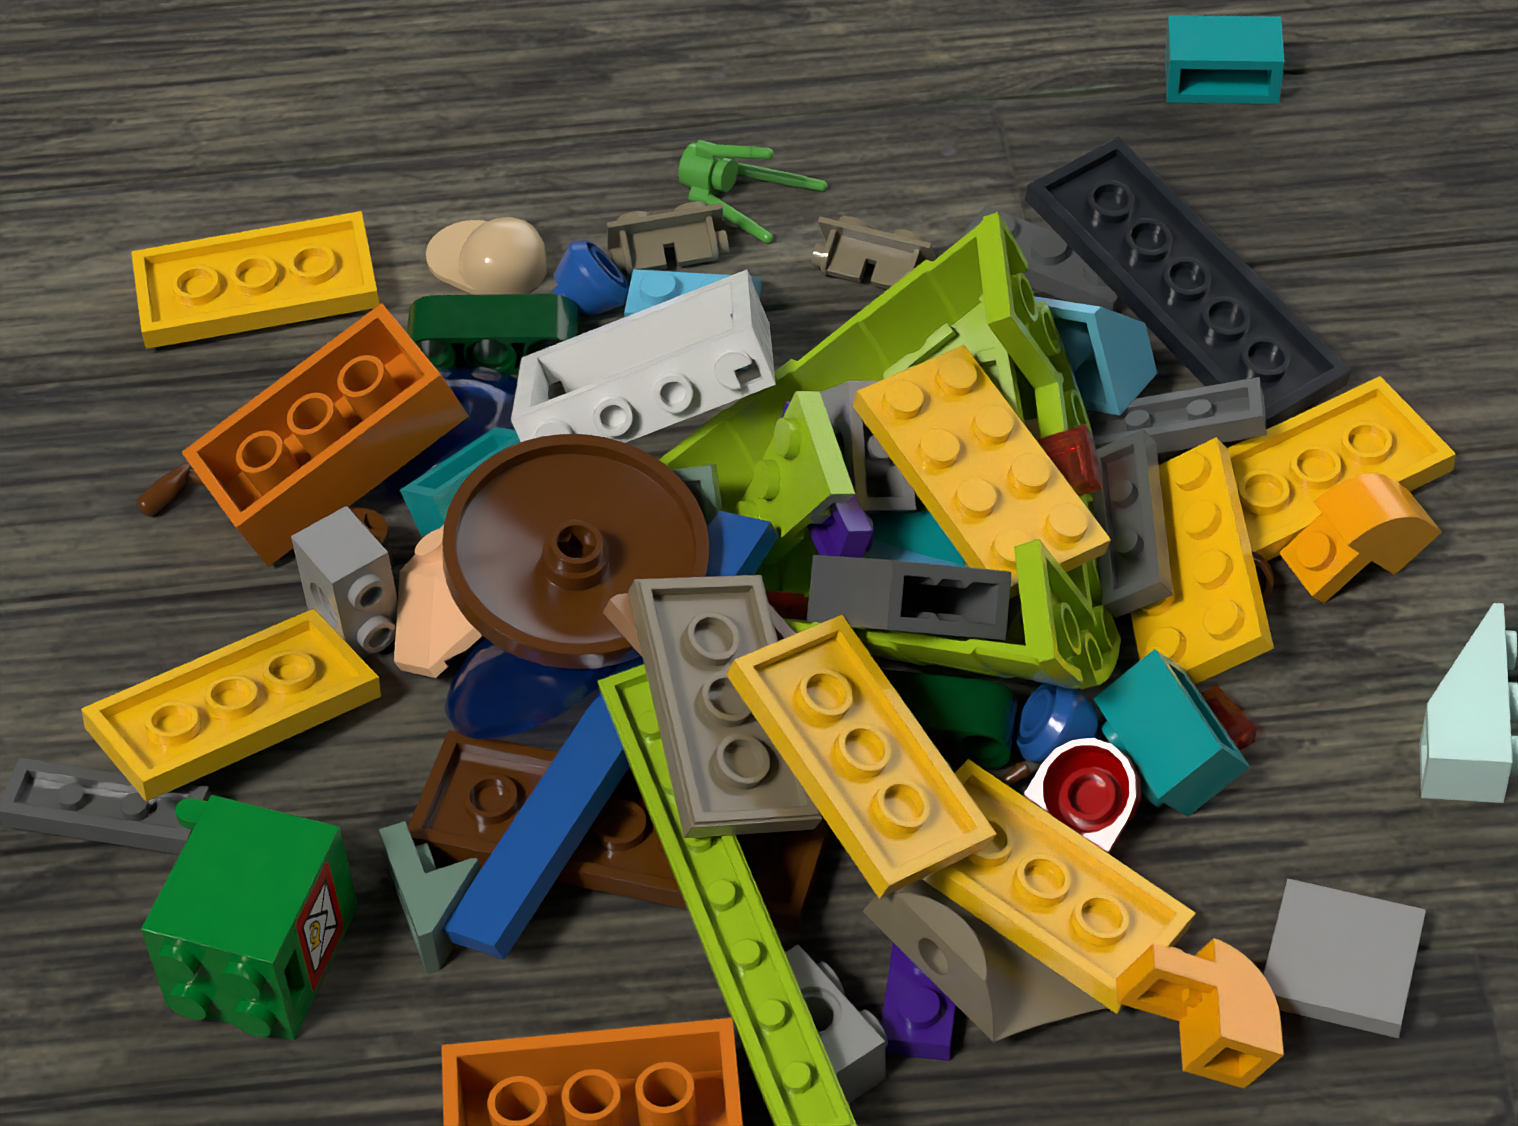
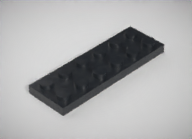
[1025,136,1352,430]

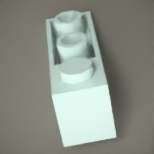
[1419,603,1518,803]

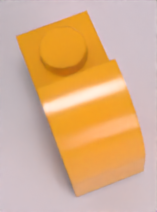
[1279,473,1442,603]
[1116,938,1284,1089]

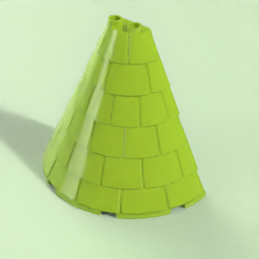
[659,212,1121,689]

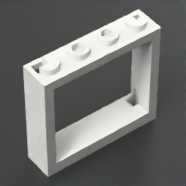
[511,270,776,443]

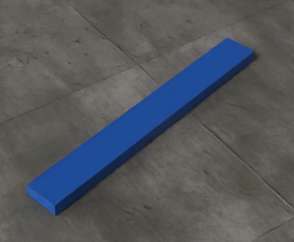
[442,511,779,960]

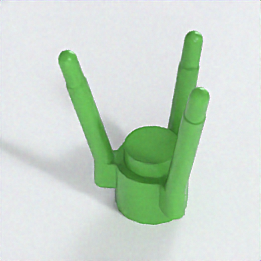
[678,140,828,244]

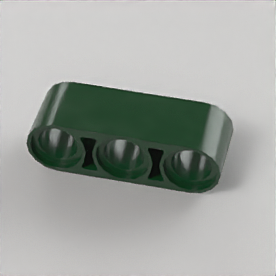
[406,294,580,376]
[881,669,1019,770]

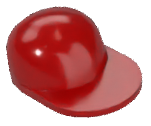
[1023,738,1142,854]

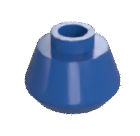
[553,240,629,317]
[1015,683,1102,763]

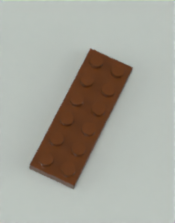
[408,730,832,933]

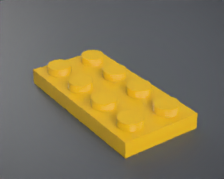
[131,211,380,349]
[853,345,1111,599]
[1227,376,1456,561]
[1130,437,1274,685]
[81,608,381,802]
[726,615,997,899]
[922,759,1196,1014]

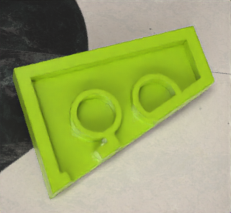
[733,391,855,565]

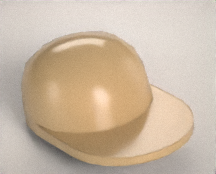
[426,217,547,295]

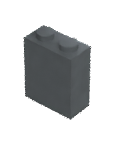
[807,555,1012,640]

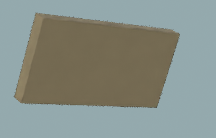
[628,575,822,838]

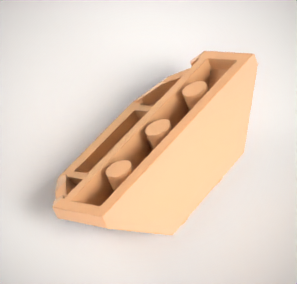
[394,525,483,678]

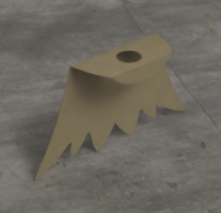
[863,762,1107,1042]

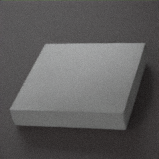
[1263,879,1426,1038]

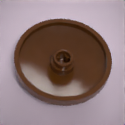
[442,434,709,669]

